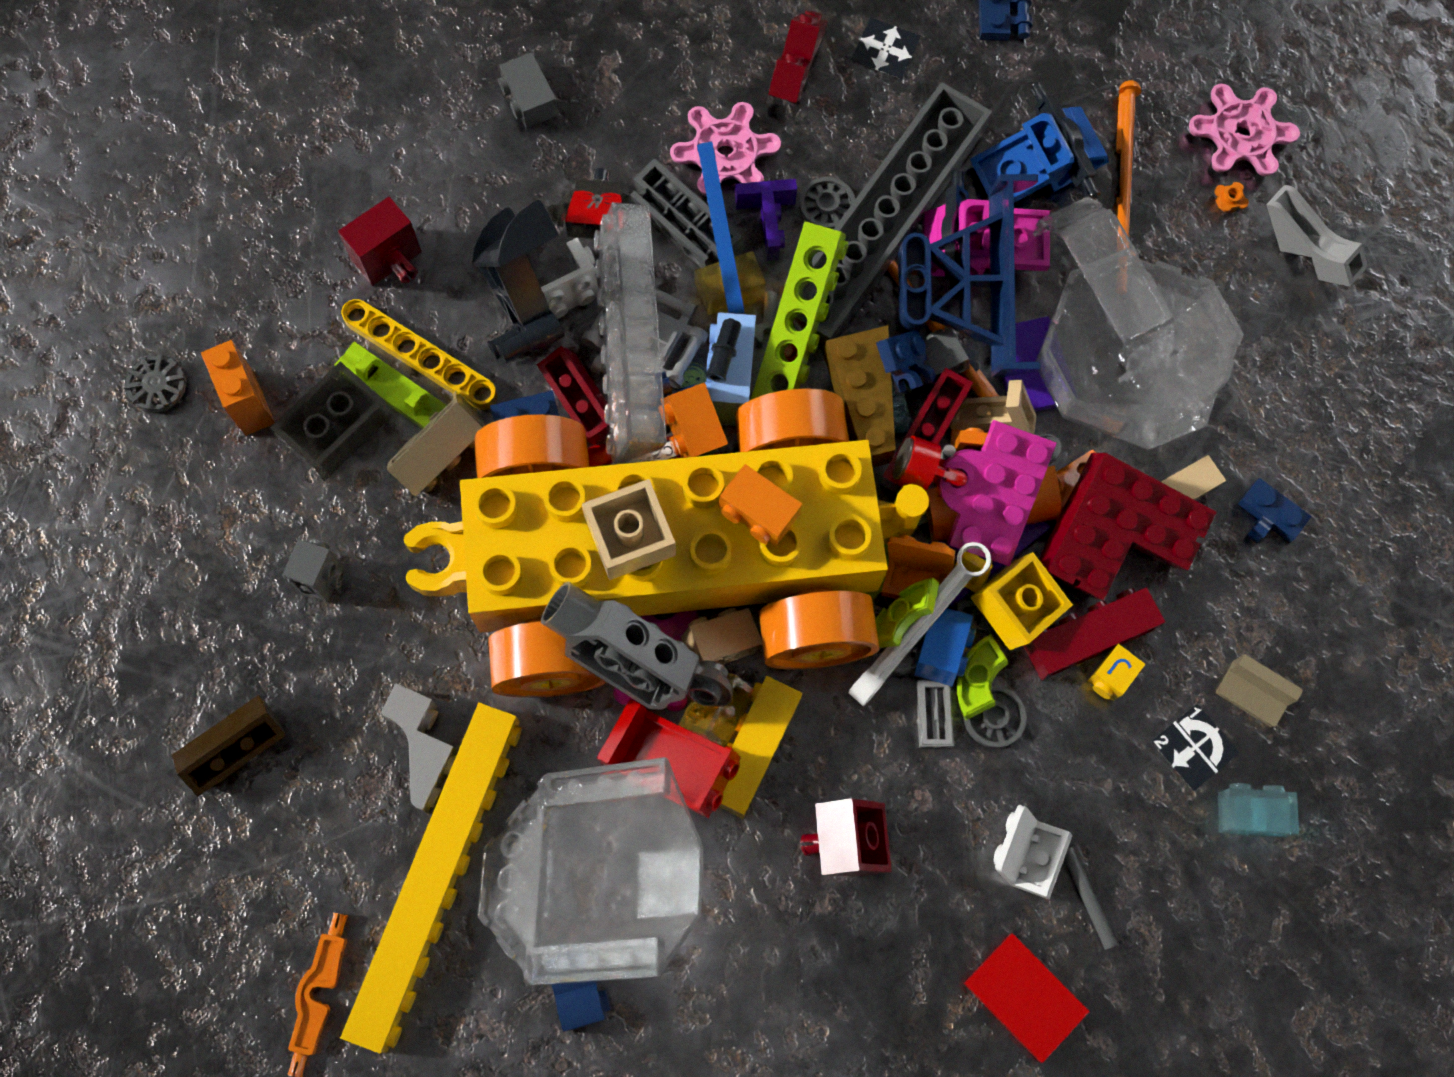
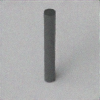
[1064,847,1118,950]

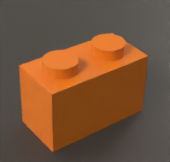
[719,464,802,547]

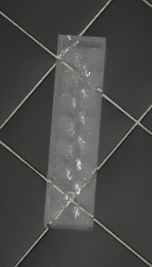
[594,202,667,465]

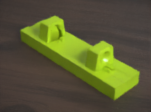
[334,342,447,429]

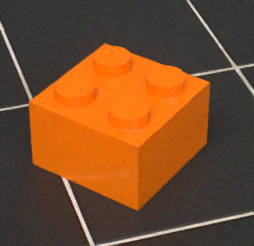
[658,382,728,458]

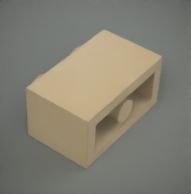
[681,608,763,665]

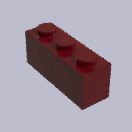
[536,346,624,445]

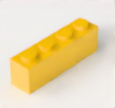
[719,676,803,819]

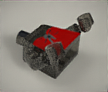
[546,168,641,241]

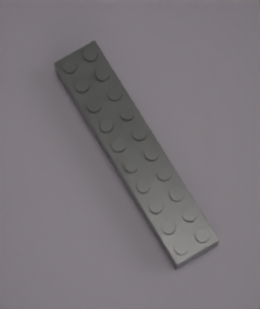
[777,82,992,352]

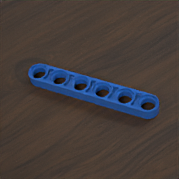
[697,141,745,314]

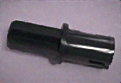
[706,318,742,383]

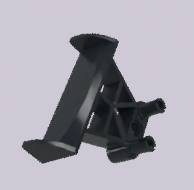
[472,200,565,363]

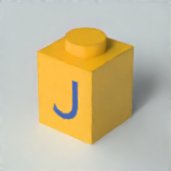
[1087,644,1145,701]

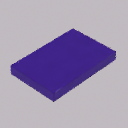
[989,316,1076,412]

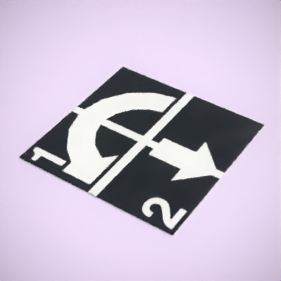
[1151,704,1240,791]

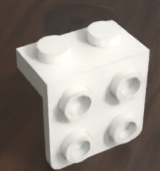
[541,238,599,319]
[994,805,1073,899]

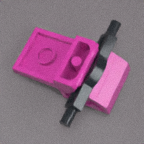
[922,170,1050,300]

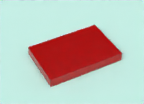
[963,933,1090,1063]

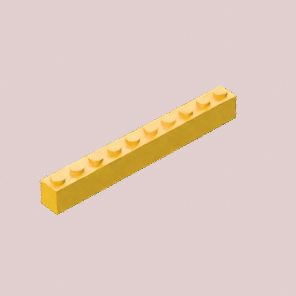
[340,702,522,1054]

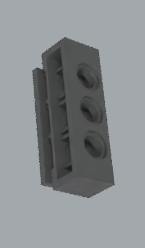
[630,158,745,274]

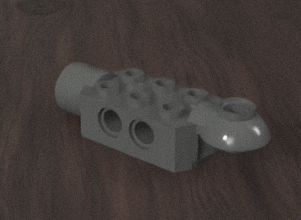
[541,581,733,710]

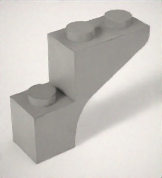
[1266,185,1368,287]
[380,683,458,814]

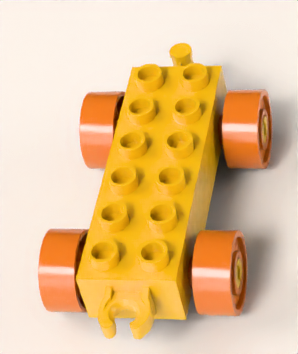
[404,389,929,698]

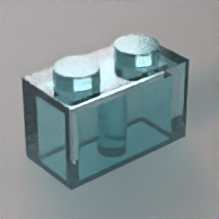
[1218,783,1299,837]

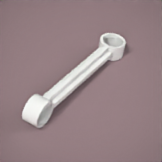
[848,542,991,706]

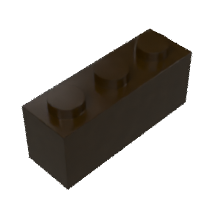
[171,695,286,797]

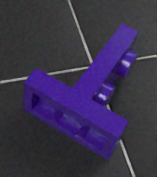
[735,179,797,261]

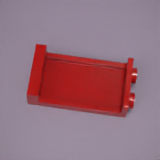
[597,699,741,819]

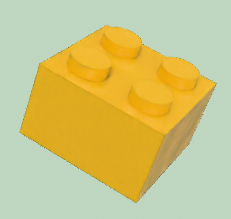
[970,552,1073,650]

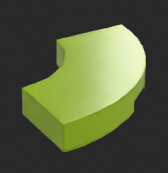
[875,578,939,648]
[957,634,1008,720]

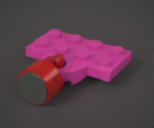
[893,420,1057,566]

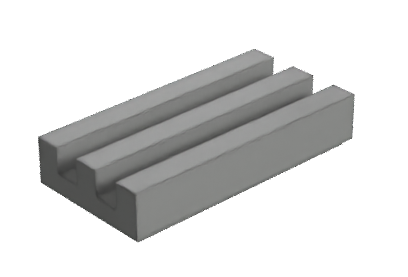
[916,680,954,748]

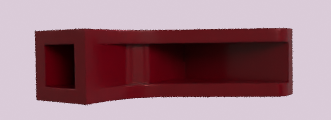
[768,10,828,103]

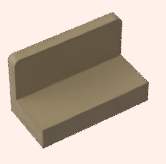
[1216,654,1303,728]

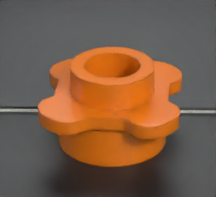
[1214,182,1249,213]

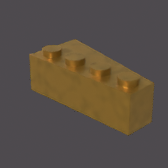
[823,325,896,467]

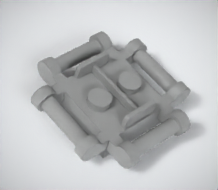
[581,279,709,398]

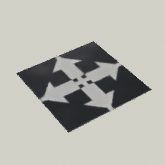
[851,17,921,79]

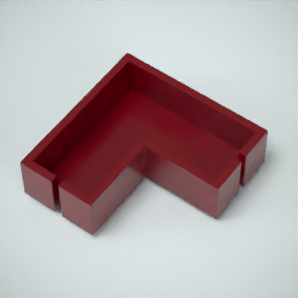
[1039,453,1217,600]

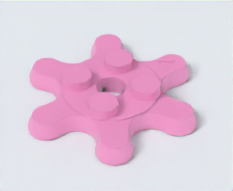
[1189,84,1300,176]
[670,102,781,196]

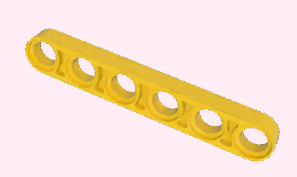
[341,299,497,410]

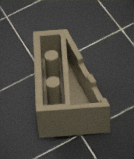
[387,391,484,497]

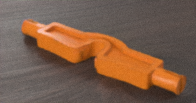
[287,912,348,1077]

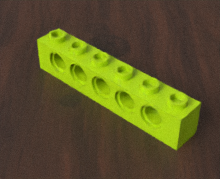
[751,221,848,400]

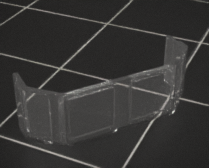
[1033,196,1179,384]

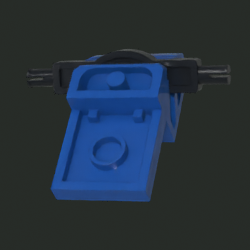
[970,82,1109,203]

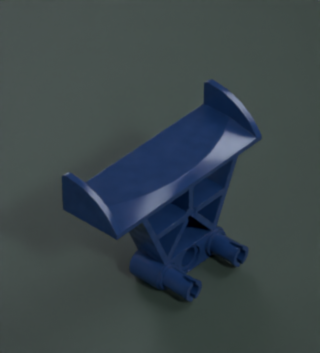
[898,174,1041,378]

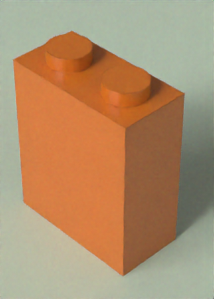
[201,340,275,436]

